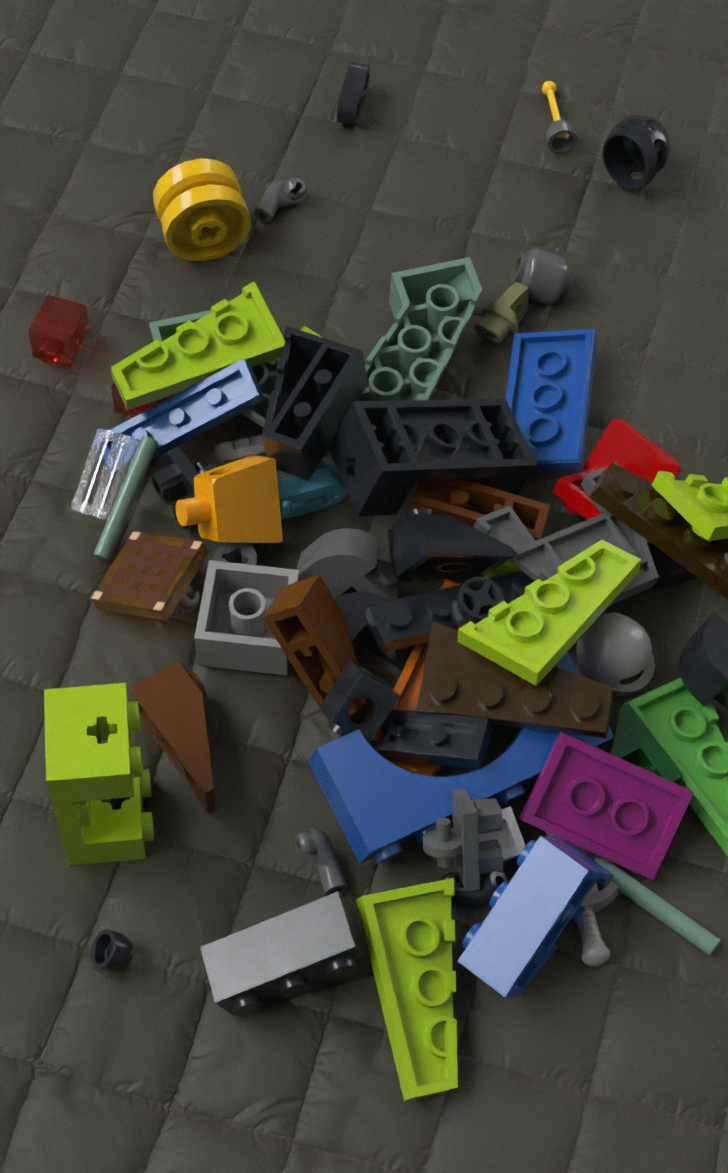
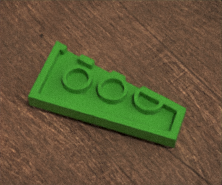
[624,677,728,856]

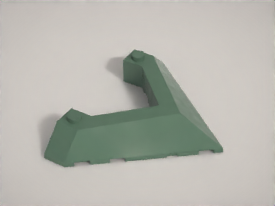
[149,257,482,477]

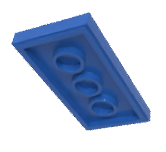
[505,329,597,473]

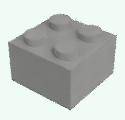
[194,560,299,675]

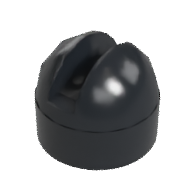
[90,929,133,972]

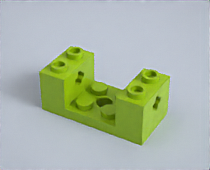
[44,683,154,866]

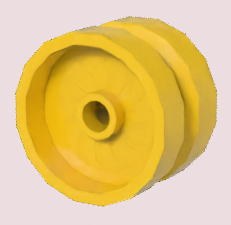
[153,158,251,262]

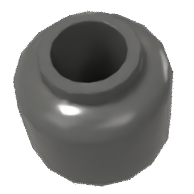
[511,247,574,306]

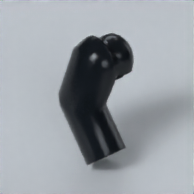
[439,870,509,908]

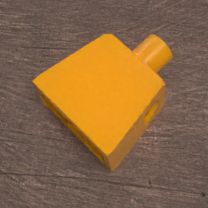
[176,455,283,543]

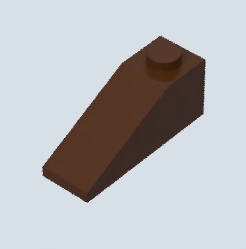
[411,479,550,540]
[262,574,366,722]
[130,660,216,813]

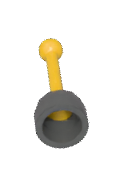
[542,81,578,154]

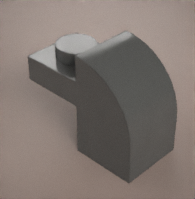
[297,528,401,601]

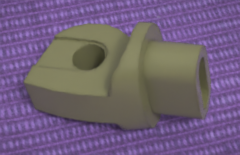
[475,282,529,343]

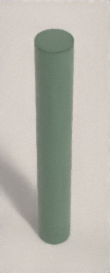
[93,436,158,562]
[594,856,721,956]

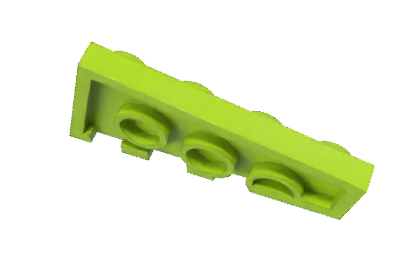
[111,281,285,410]

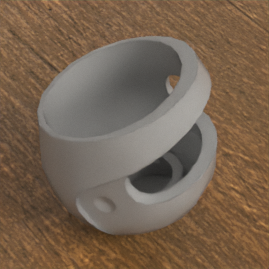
[576,612,655,697]

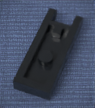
[370,709,493,769]

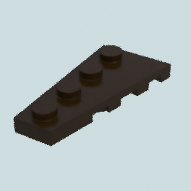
[416,622,614,739]

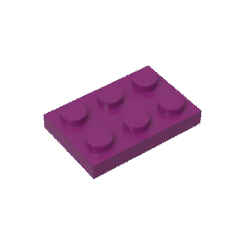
[520,731,694,880]

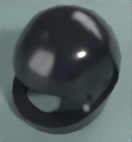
[602,115,670,190]

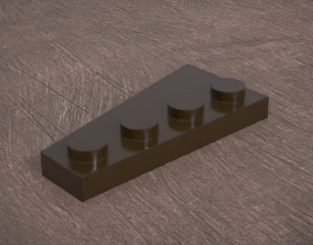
[589,462,728,600]

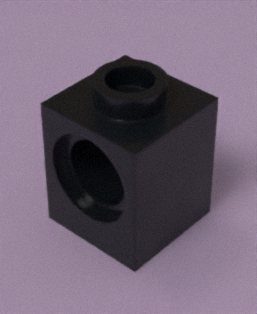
[320,660,400,744]

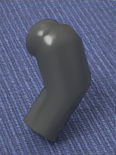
[254,177,307,223]
[295,828,348,896]

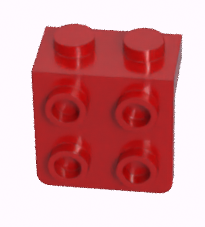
[552,419,681,520]

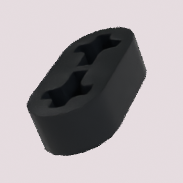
[337,62,370,126]

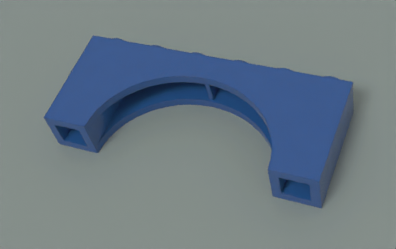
[307,651,614,864]

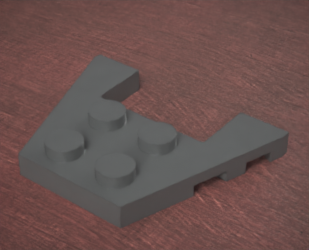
[473,463,659,606]

